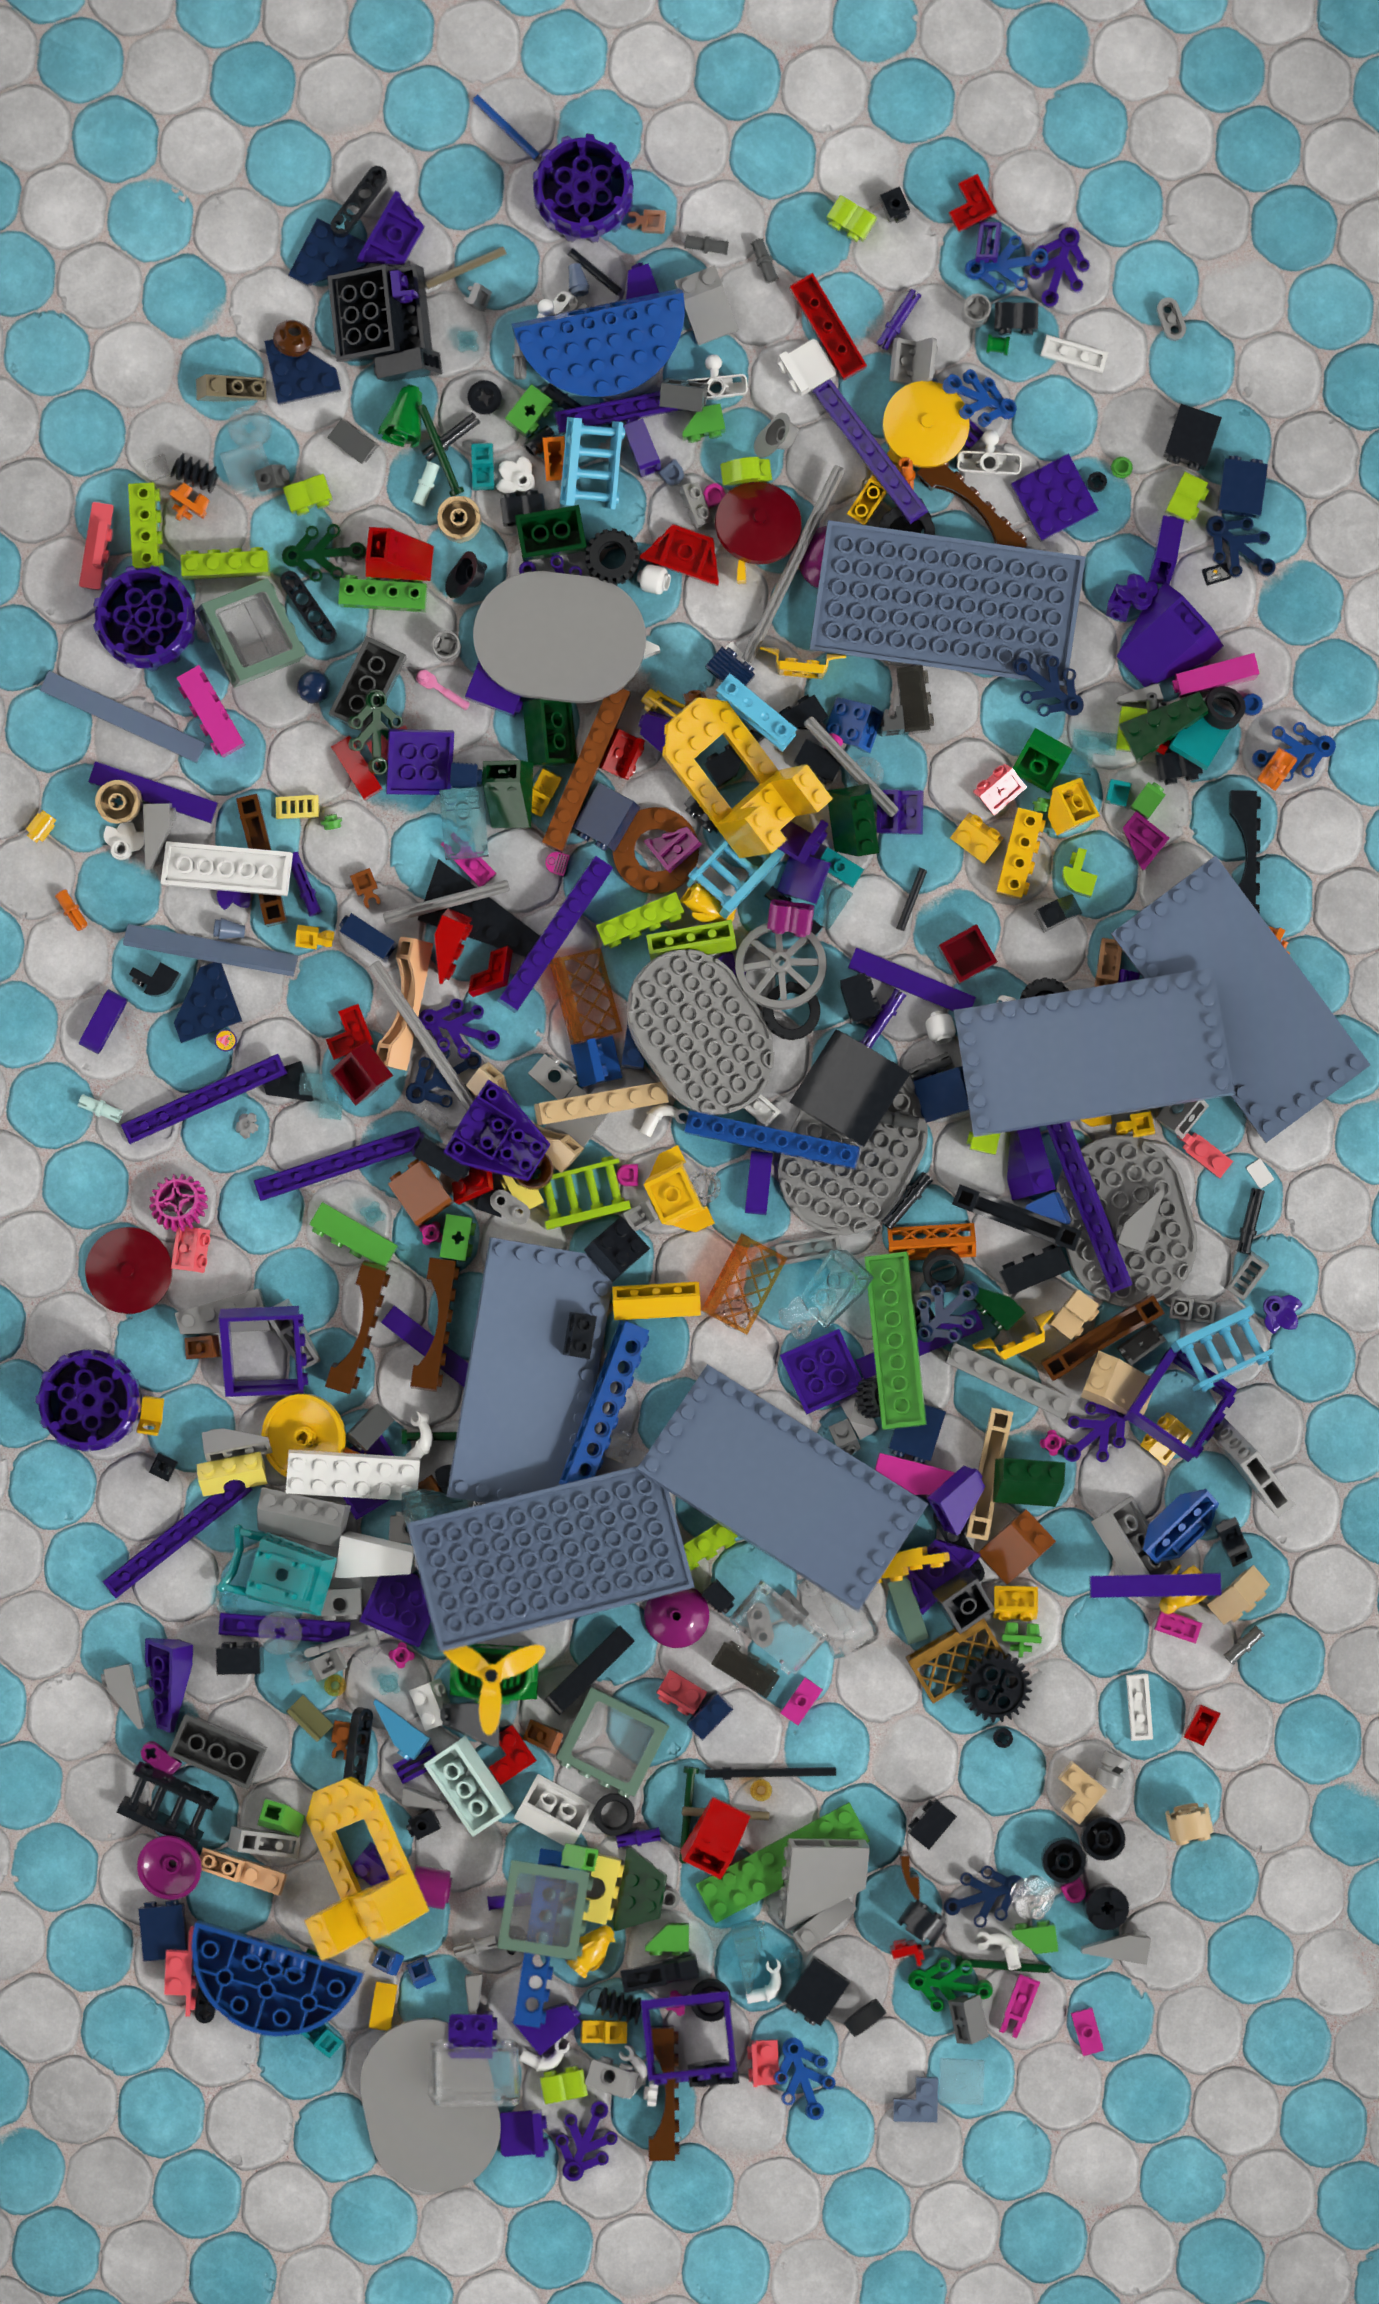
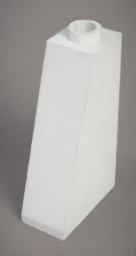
[335,1531,418,1578]

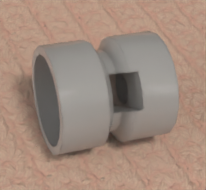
[962,293,991,328]
[432,630,461,663]
[1094,1750,1132,1790]

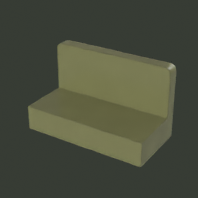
[286,1694,334,1742]

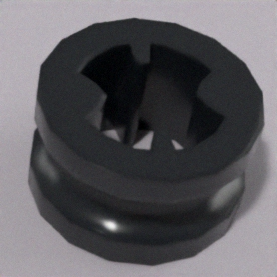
[1087,472,1107,493]
[993,1728,1013,1748]

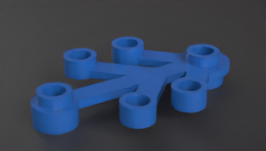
[965,235,1048,295]
[943,369,1017,427]
[1252,722,1336,782]
[774,2038,835,2120]

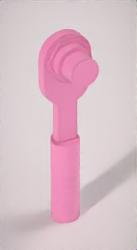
[416,670,470,711]

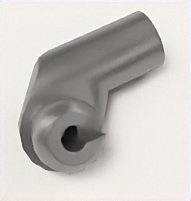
[1146,692,1167,712]

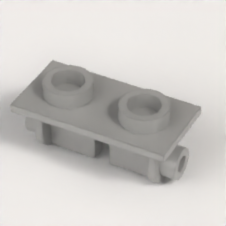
[680,482,713,529]

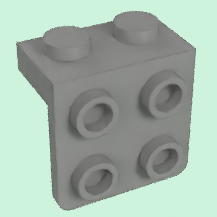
[889,337,938,385]

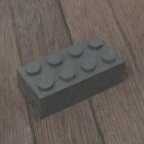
[329,636,407,732]
[168,1713,268,1790]

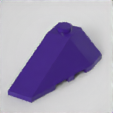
[1007,1127,1056,1201]
[145,1638,193,1733]

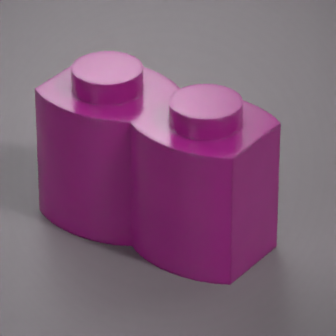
[767,899,815,937]

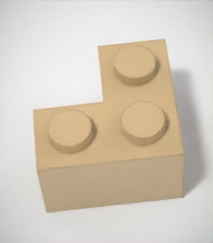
[1049,1289,1099,1340]
[1207,1565,1270,1625]
[1058,1761,1107,1824]

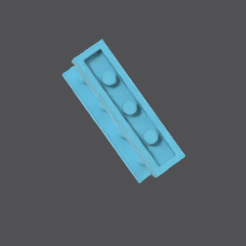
[560,417,625,509]
[716,674,797,752]
[687,840,785,919]
[1171,1306,1275,1392]

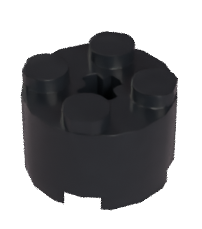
[1080,1815,1126,1861]
[1041,1837,1086,1883]
[1083,1884,1129,1930]
[897,1900,947,1948]

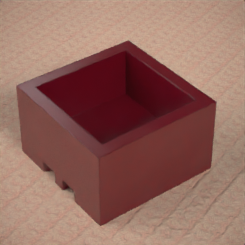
[938,924,998,985]
[329,1041,393,1106]

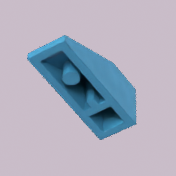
[373,1699,430,1760]

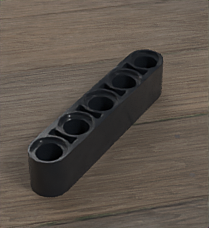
[544,1625,635,1715]

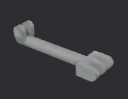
[304,1628,380,1658]

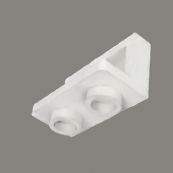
[409,1678,450,1731]

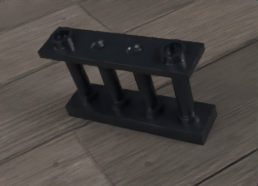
[116,1761,219,1849]

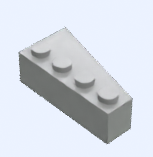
[174,1289,273,1334]

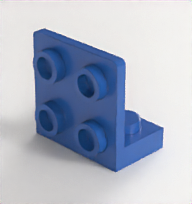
[825,697,884,753]

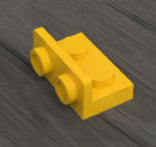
[1140,1412,1193,1466]
[993,1586,1038,1622]

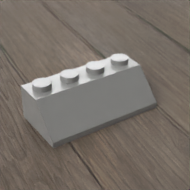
[257,1487,351,1548]
[1091,1495,1176,1575]

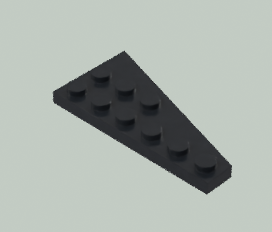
[417,859,540,957]

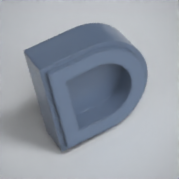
[658,459,684,486]

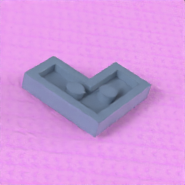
[893,2077,938,2122]

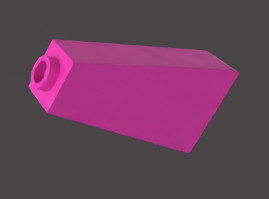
[1172,653,1260,698]
[875,1453,955,1495]

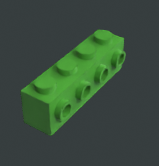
[338,575,428,613]
[309,1202,398,1267]

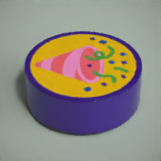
[215,1030,237,1052]

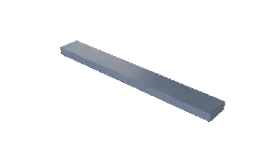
[40,671,206,763]
[123,924,298,977]

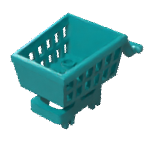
[217,1524,337,1616]

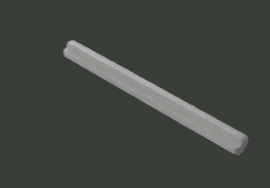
[804,716,898,817]
[383,880,510,924]

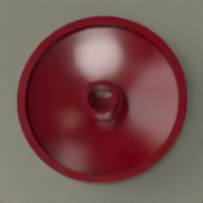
[715,482,802,564]
[85,1227,173,1314]

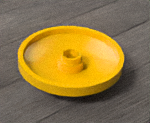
[882,381,970,468]
[261,1394,346,1477]

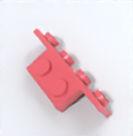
[79,502,114,590]
[164,1926,198,2017]

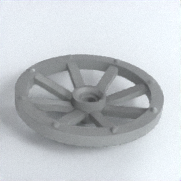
[735,923,827,1010]

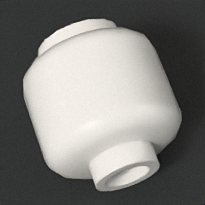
[637,564,671,595]
[925,1011,956,1045]

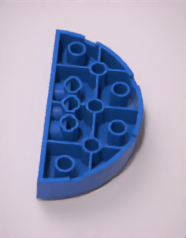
[511,288,685,397]
[192,1920,365,2037]

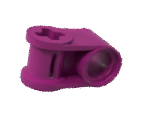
[141,1741,182,1776]

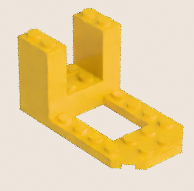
[662,698,833,858]
[304,1776,429,1961]

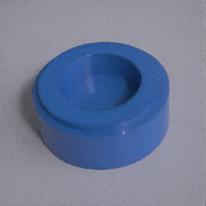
[1243,693,1263,716]

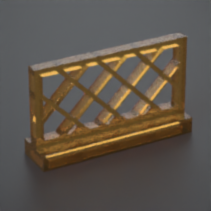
[549,948,622,1045]
[701,1233,788,1335]

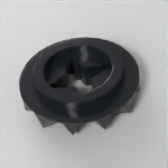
[467,380,502,415]

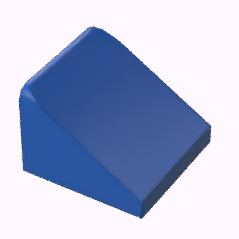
[371,1945,404,1976]
[406,1957,436,1989]

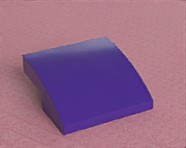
[876,790,924,835]
[777,856,831,905]

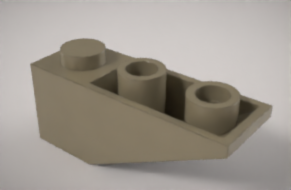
[196,374,267,402]

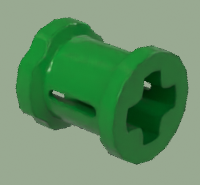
[986,334,1010,356]

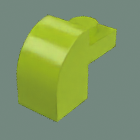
[720,457,772,486]
[1062,848,1098,898]

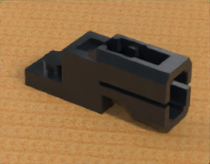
[620,1953,700,1993]

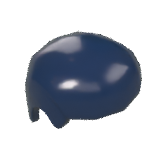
[297,670,331,704]

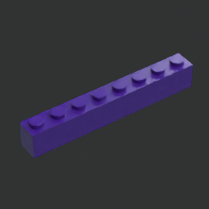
[497,856,613,1013]

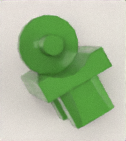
[1001,1622,1042,1658]

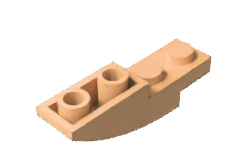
[200,1847,288,1896]

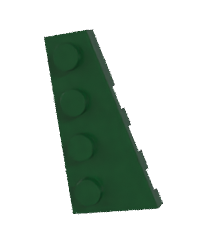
[1119,692,1208,763]

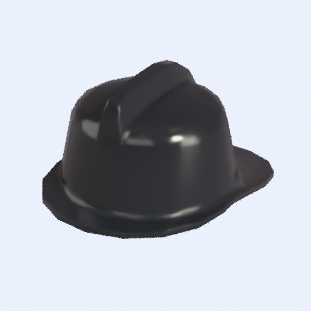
[445,551,487,599]

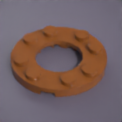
[613,807,699,894]

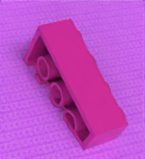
[177,665,246,758]

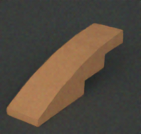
[1094,938,1122,987]

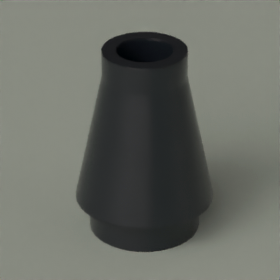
[523,425,555,457]

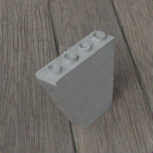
[1212,1418,1295,1518]
[778,1839,870,1929]

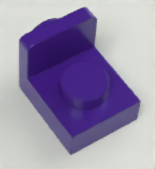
[390,270,419,303]
[1106,584,1132,622]

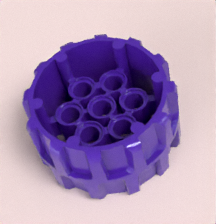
[533,133,634,243]
[93,565,198,672]
[35,1349,142,1451]

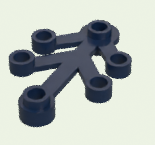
[1206,516,1276,578]
[1012,655,1084,717]
[406,1046,482,1108]
[916,1281,979,1342]
[943,1865,1026,1928]

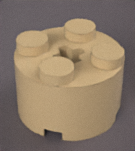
[437,496,482,543]
[95,780,142,824]
[1165,1803,1213,1845]

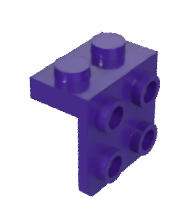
[777,820,829,864]
[448,2011,498,2059]
[500,2109,549,2158]

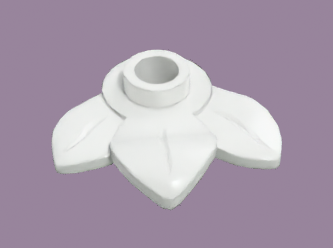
[496,456,535,494]
[104,821,144,860]

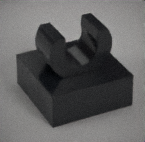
[149,1453,178,1482]

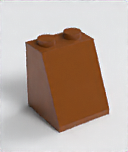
[388,1159,454,1227]

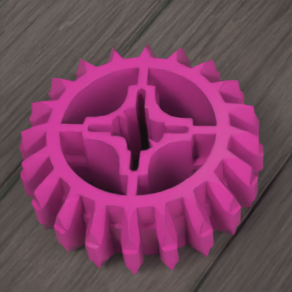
[149,1174,208,1232]

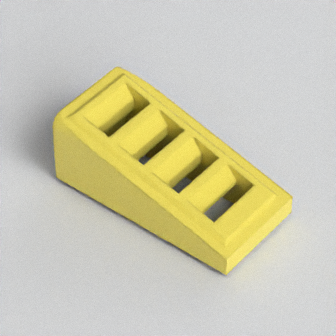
[275,795,320,819]

